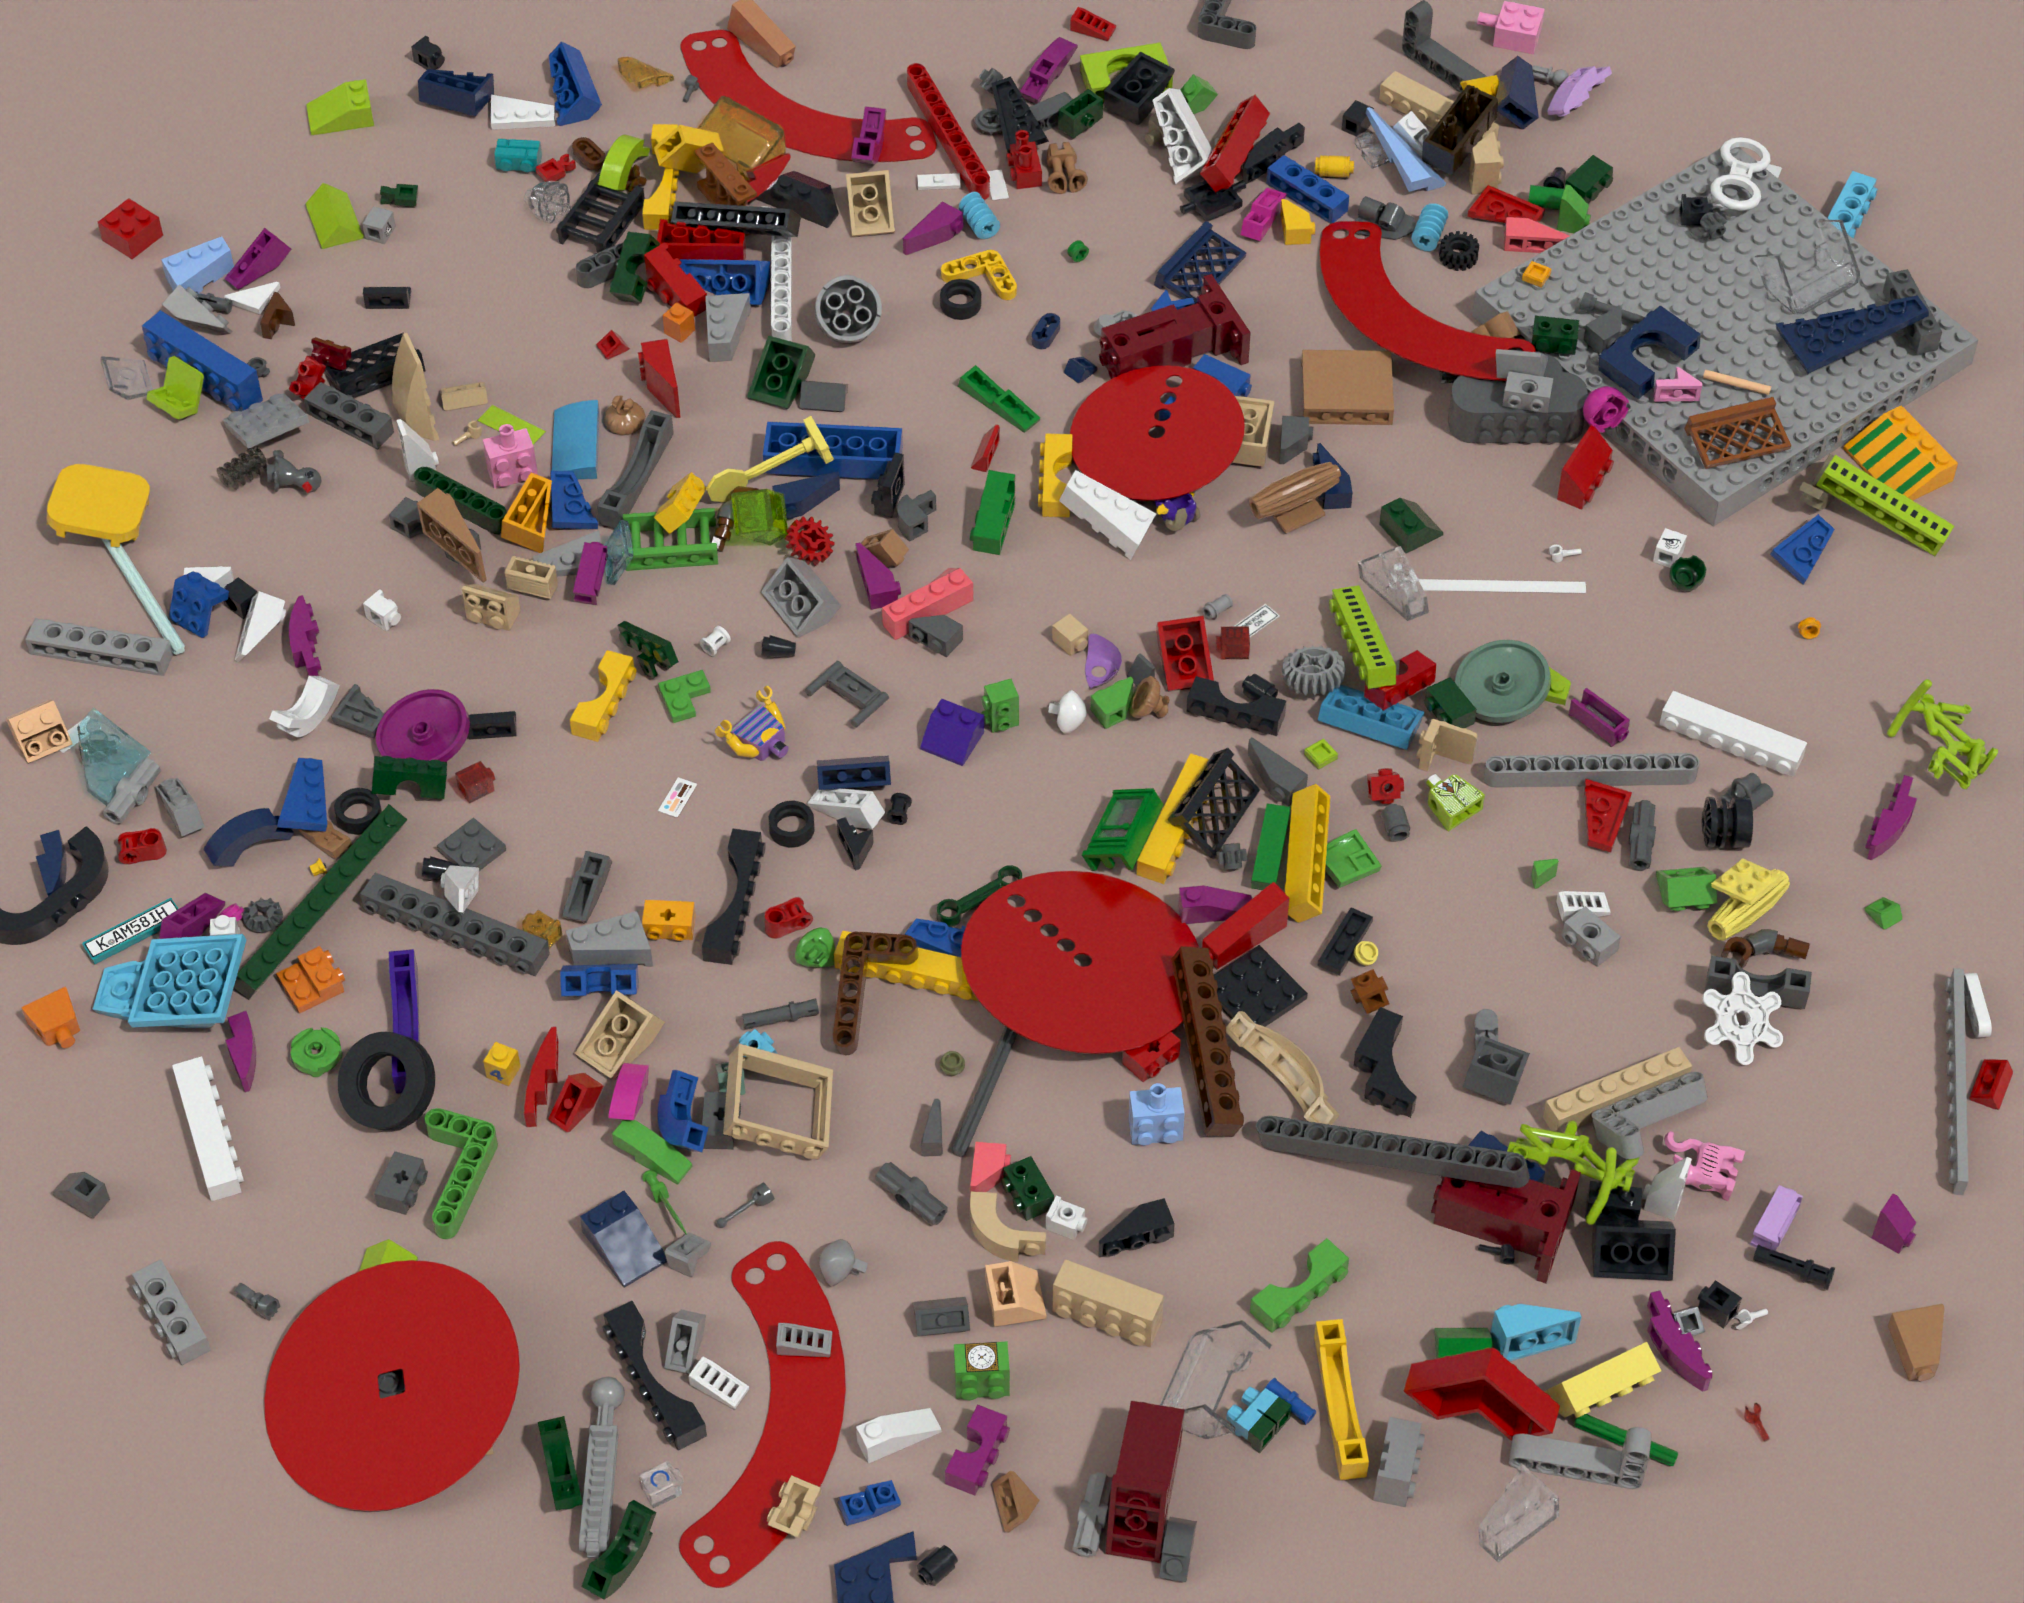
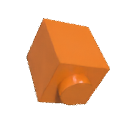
[663,302,695,343]

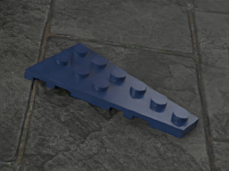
[1775,295,1929,374]

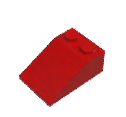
[638,339,681,418]
[1156,616,1214,691]

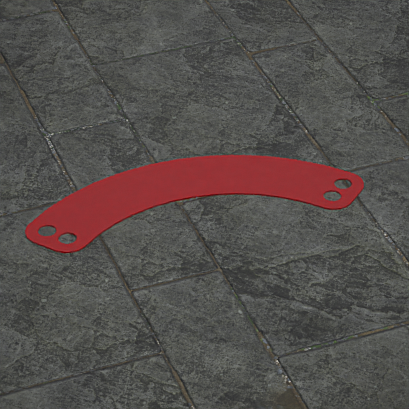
[681,30,937,162]
[1320,221,1535,381]
[679,1241,846,1588]

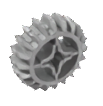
[1282,645,1346,696]

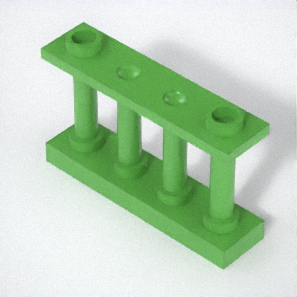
[623,508,718,571]

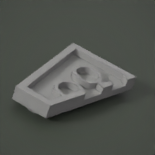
[533,530,601,577]

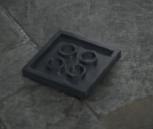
[1214,945,1308,1027]

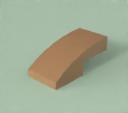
[298,820,353,859]

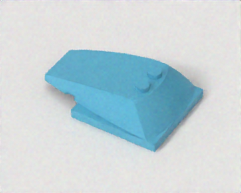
[93,934,247,1028]

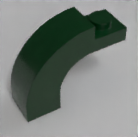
[538,1416,583,1511]
[581,1500,657,1600]

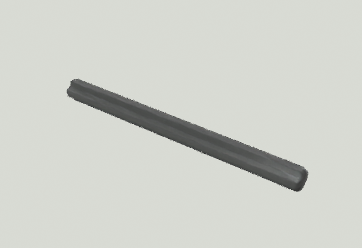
[952,1026,1018,1157]

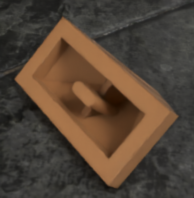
[992,1471,1040,1533]

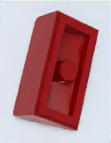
[971,424,1000,472]
[1969,1059,2013,1110]

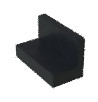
[363,287,411,309]
[468,711,517,740]

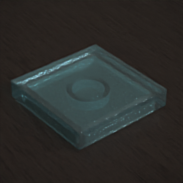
[604,520,634,585]

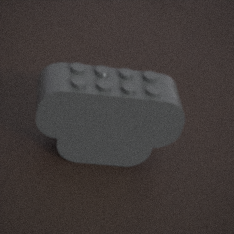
[1448,353,1588,444]

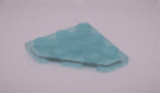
[77,707,151,806]

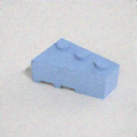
[161,236,234,293]

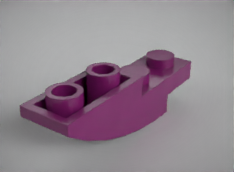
[1020,37,1078,104]
[289,595,322,677]
[1865,775,1917,860]
[1647,1290,1712,1392]

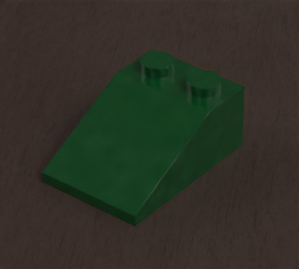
[747,336,816,409]

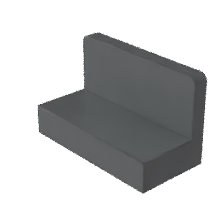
[800,381,848,411]
[914,1297,970,1336]

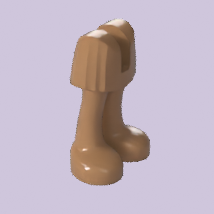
[1047,142,1088,194]

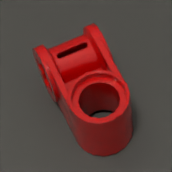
[118,828,167,864]
[765,897,813,939]

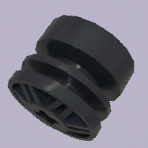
[1701,797,1753,848]

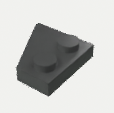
[332,684,384,738]

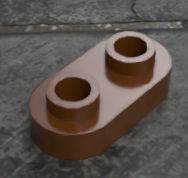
[572,137,606,170]

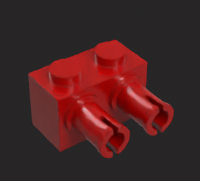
[1006,130,1042,189]

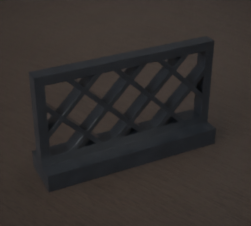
[325,332,426,398]
[1167,748,1261,858]

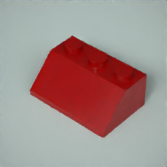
[1557,425,1614,510]

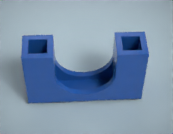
[1159,354,1252,421]

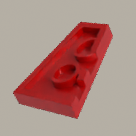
[1467,185,1545,223]
[1584,779,1632,852]

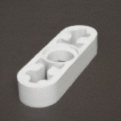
[1964,973,1992,1038]

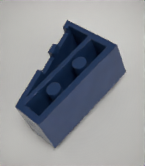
[418,69,494,116]

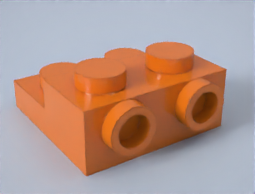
[276,946,345,1014]

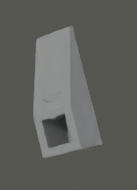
[162,284,232,334]
[155,778,205,836]

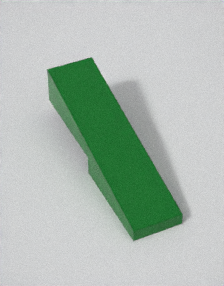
[958,365,1040,433]
[1251,803,1291,890]

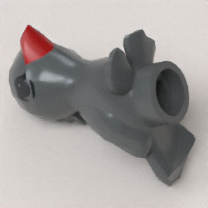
[267,450,322,493]

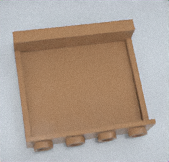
[1301,350,1394,425]

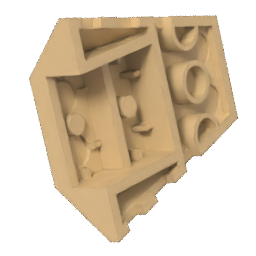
[392,333,439,441]

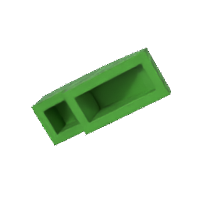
[612,1119,692,1185]

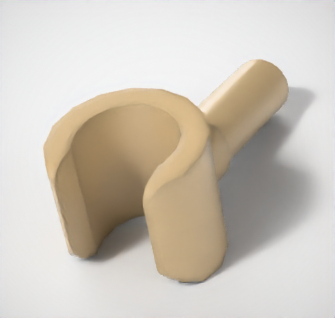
[452,421,482,446]

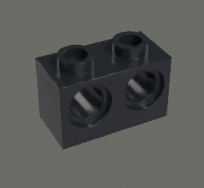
[1585,1181,1642,1220]

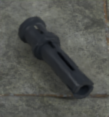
[1753,1244,1836,1290]

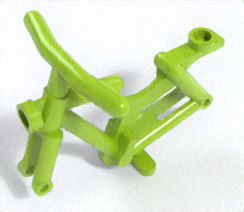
[1887,679,1998,789]
[1507,1121,1639,1225]

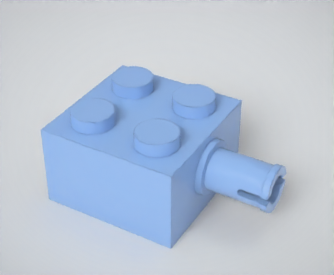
[1128,1083,1185,1145]

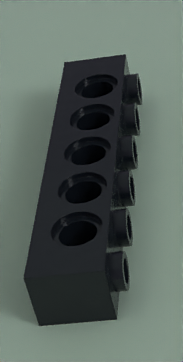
[671,201,801,237]

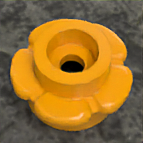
[1798,617,1821,639]

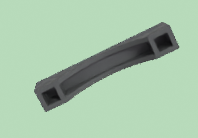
[597,410,674,530]

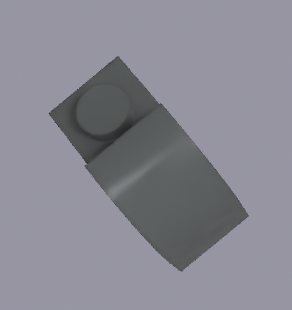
[897,490,937,542]
[1159,1517,1197,1582]

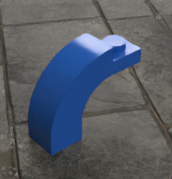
[658,1070,709,1152]

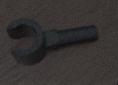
[1478,1244,1515,1265]

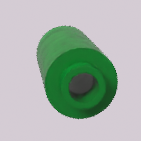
[1528,185,1564,210]

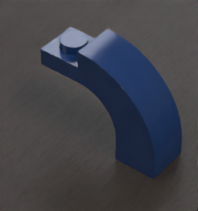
[204,808,294,866]

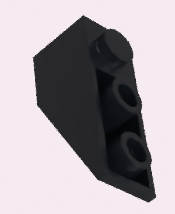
[1098,1198,1175,1257]

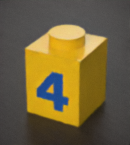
[483,1042,521,1086]

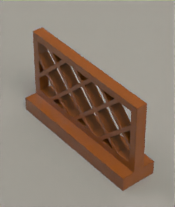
[1684,397,1792,469]

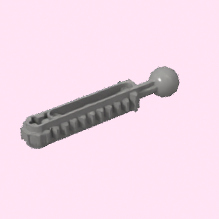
[579,1376,625,1558]

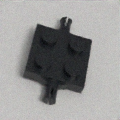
[1180,180,1246,221]

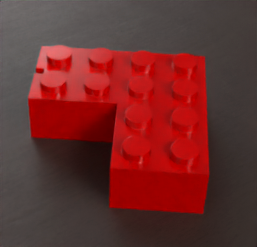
[1404,1347,1560,1441]

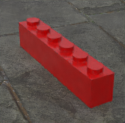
[1200,95,1270,192]

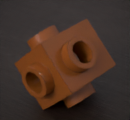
[1350,969,1390,1014]

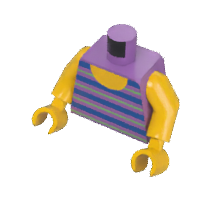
[715,686,789,761]

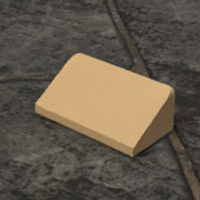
[440,382,488,411]

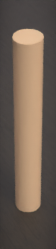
[1703,369,1772,395]

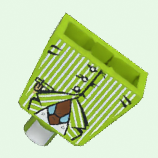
[1426,774,1485,832]

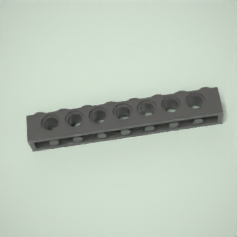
[360,872,550,976]

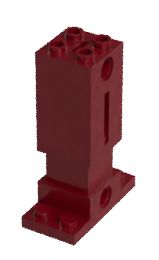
[1099,274,1251,379]

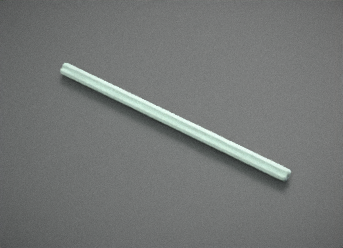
[101,538,185,655]

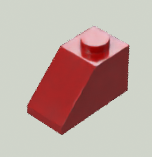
[548,1073,604,1132]

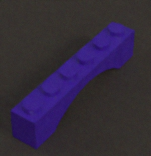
[389,949,420,1094]

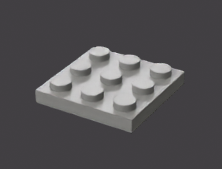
[223,393,309,449]

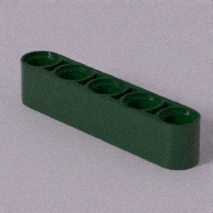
[414,467,507,534]

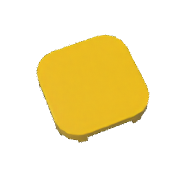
[47,464,150,547]

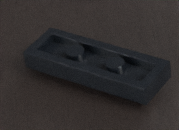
[1318,907,1373,976]

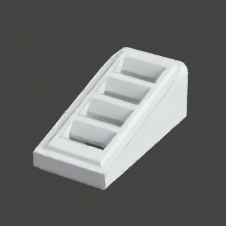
[1556,891,1611,922]
[689,1356,749,1410]

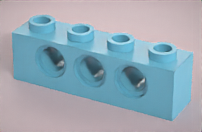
[1827,171,1878,239]

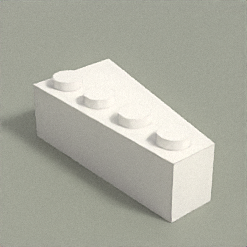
[1059,470,1156,560]

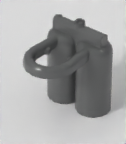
[1723,773,1773,811]

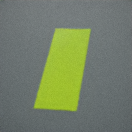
[477,405,546,445]

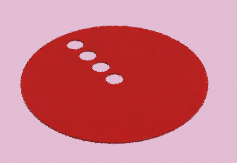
[1070,365,1245,501]

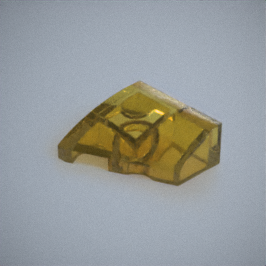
[618,57,674,89]

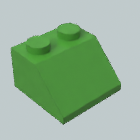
[1656,867,1717,911]

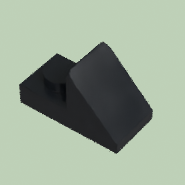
[837,817,874,871]

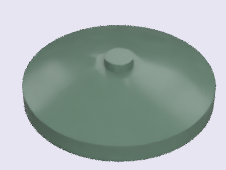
[1455,640,1551,723]

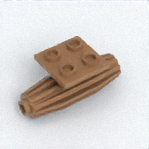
[1249,462,1341,533]

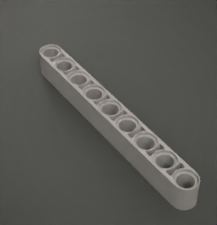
[1483,753,1700,788]

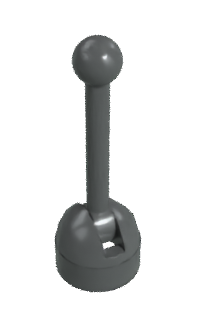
[717,1182,775,1228]

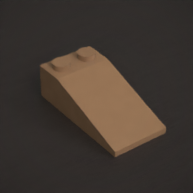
[417,488,487,583]

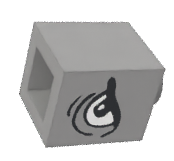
[362,206,396,244]

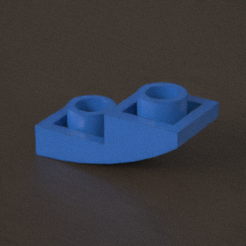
[837,1480,901,1526]

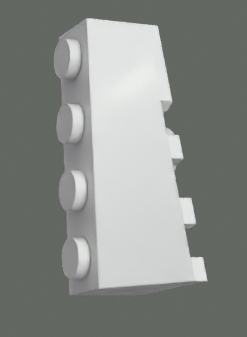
[1153,88,1213,184]

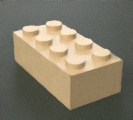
[1053,1259,1164,1348]

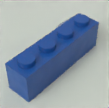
[549,41,602,126]

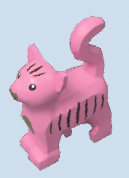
[1664,1131,1745,1201]

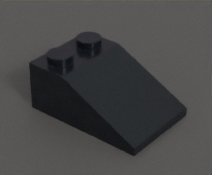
[1104,52,1175,125]

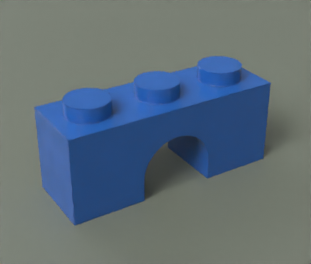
[560,964,639,996]

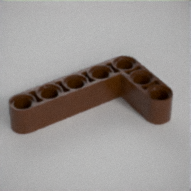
[833,931,919,1056]

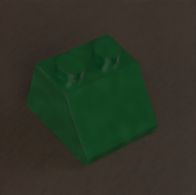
[1379,497,1443,554]

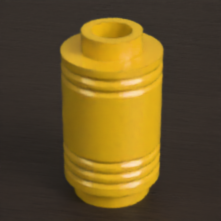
[1315,155,1354,178]

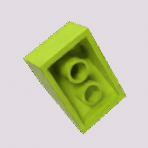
[306,79,374,136]

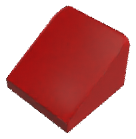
[596,330,630,359]

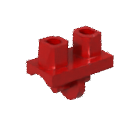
[289,356,326,399]

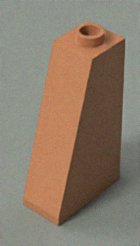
[727,0,796,68]

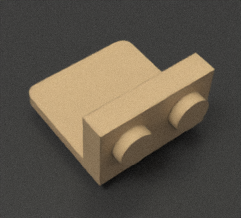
[1416,719,1478,772]

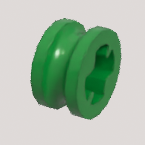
[1067,240,1089,262]

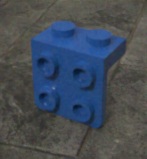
[169,571,229,638]

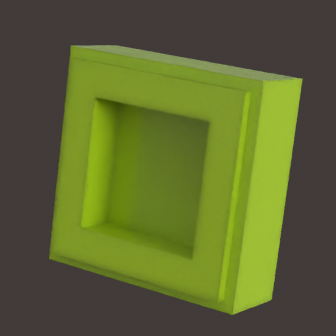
[1304,738,1338,770]

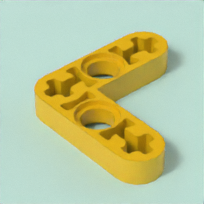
[941,250,1017,300]

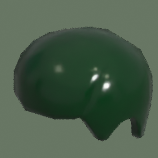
[1669,555,1707,591]

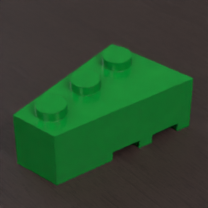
[970,470,1015,555]

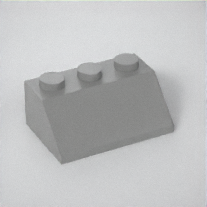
[761,557,841,637]

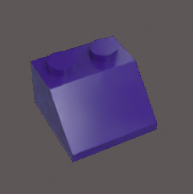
[920,698,984,766]

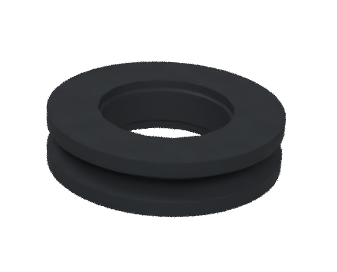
[338,1032,436,1131]

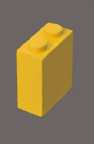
[654,125,724,174]

